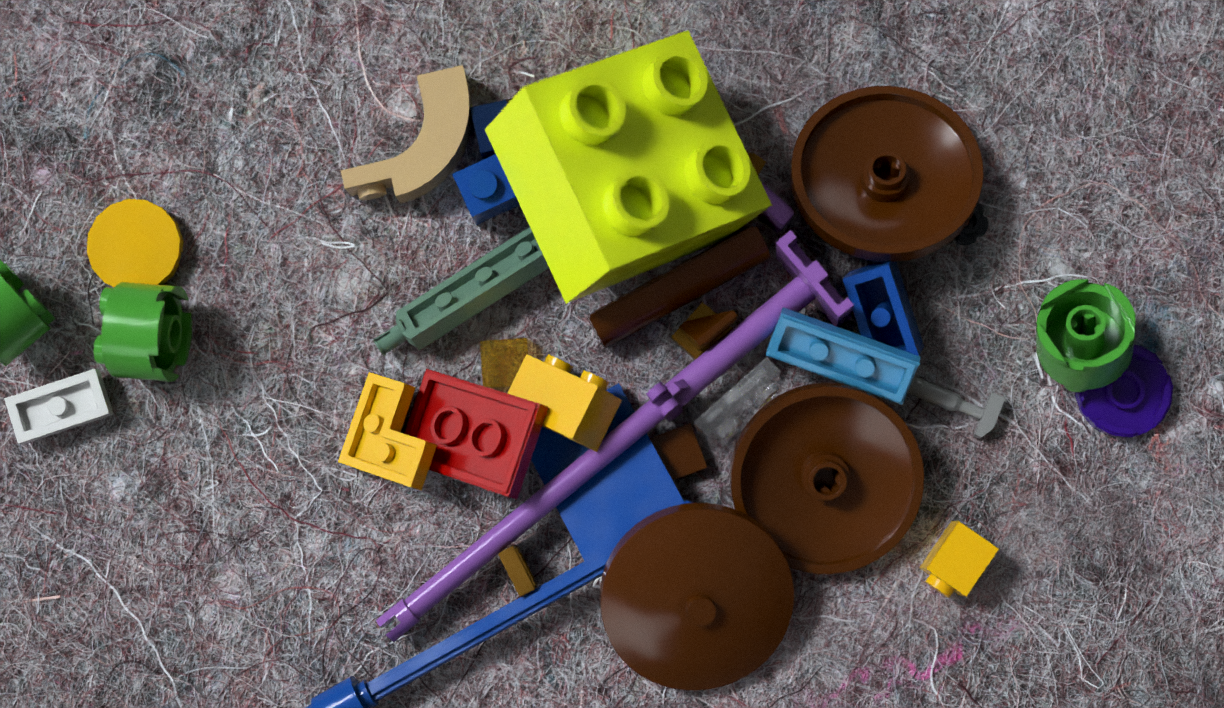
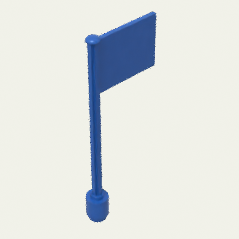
[305,383,694,708]

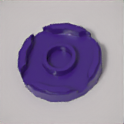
[1075,345,1173,438]

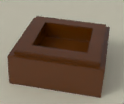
[650,423,707,480]

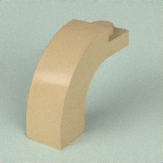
[340,65,473,204]

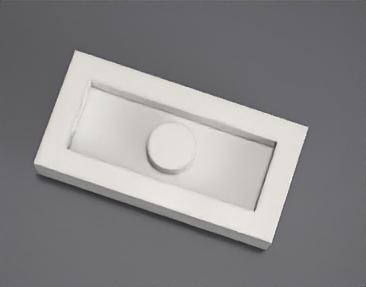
[4,369,114,444]

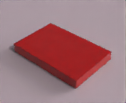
[404,369,549,500]

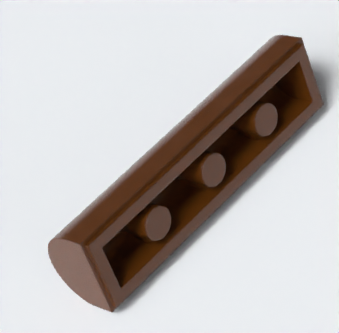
[587,226,771,349]

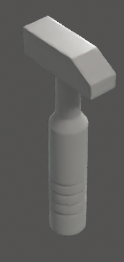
[907,376,1006,439]

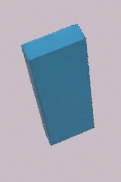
[765,307,920,405]

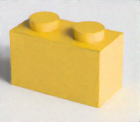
[507,354,622,452]

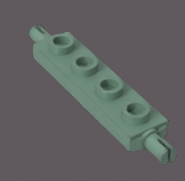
[373,227,549,356]

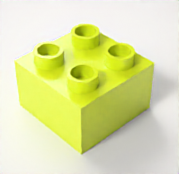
[484,30,772,304]

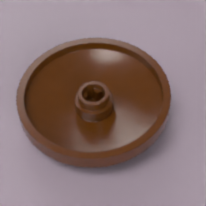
[791,86,984,262]
[730,383,924,574]
[599,503,794,690]

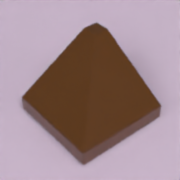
[679,310,737,351]

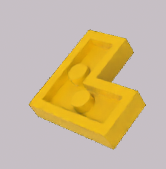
[338,372,437,491]

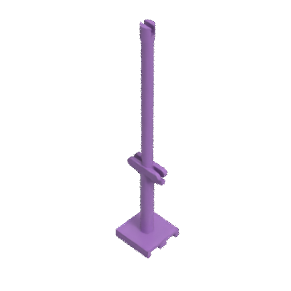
[376,230,854,642]

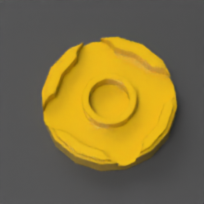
[86,199,183,287]

